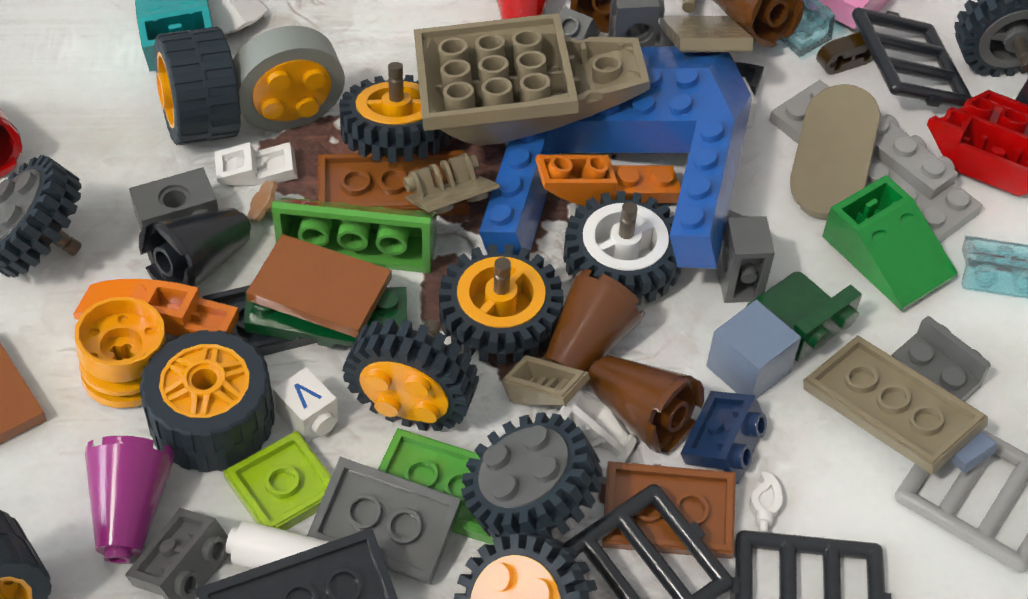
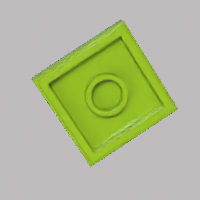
[223,430,332,531]

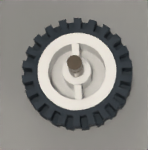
[563,191,682,306]

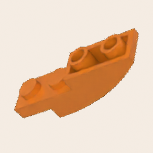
[535,154,681,207]
[73,279,239,336]

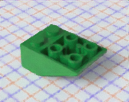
[822,175,958,311]

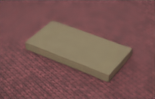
[660,16,753,52]
[803,335,988,475]

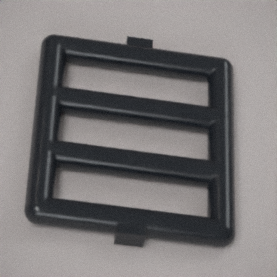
[852,7,972,108]
[562,484,734,599]
[730,530,892,599]

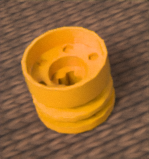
[75,297,166,408]

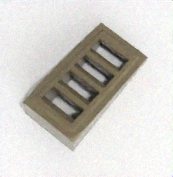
[501,355,590,406]

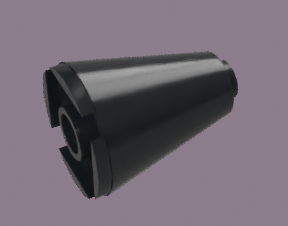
[139,208,251,287]

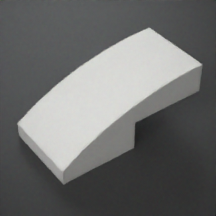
[215,142,298,186]

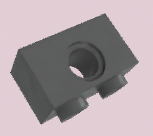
[607,0,665,47]
[129,167,219,230]
[717,216,775,303]

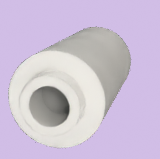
[226,520,329,569]

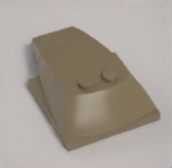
[414,13,650,146]

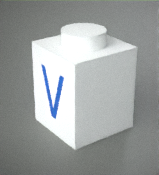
[273,367,339,443]

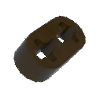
[816,32,873,75]

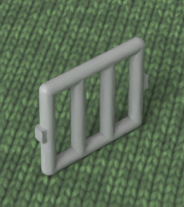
[895,429,1028,572]

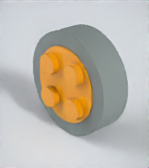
[233,26,345,131]

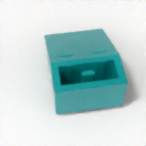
[135,0,213,71]

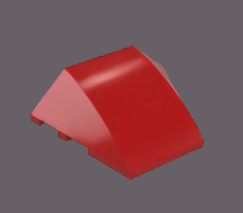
[927,90,1028,196]

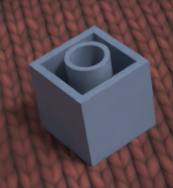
[706,299,801,398]

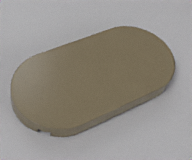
[790,84,880,219]

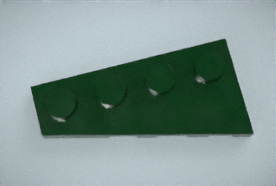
[244,287,407,348]

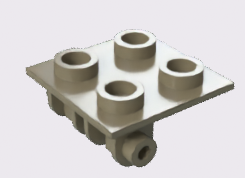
[403,153,500,214]

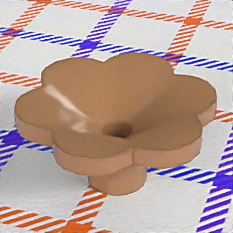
[247,180,278,222]

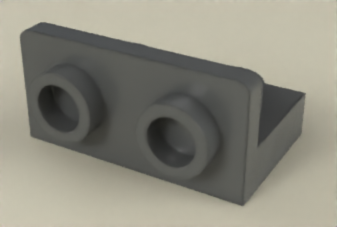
[891,316,991,402]
[125,508,229,599]

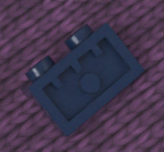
[680,391,767,484]

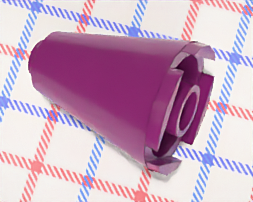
[85,436,174,564]

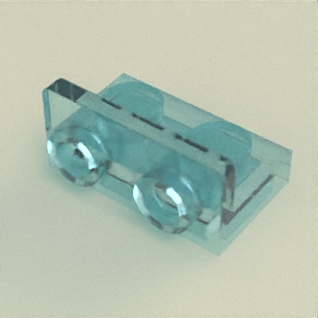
[961,235,1028,299]

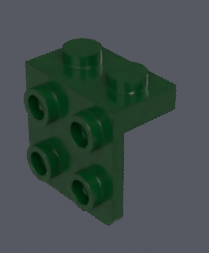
[746,271,862,362]

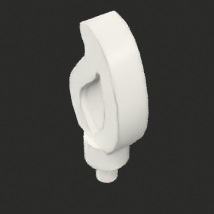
[749,471,783,532]

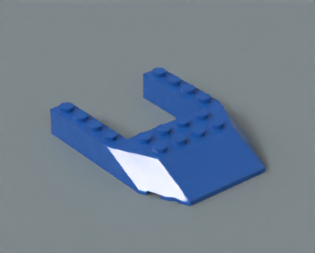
[479,46,752,268]

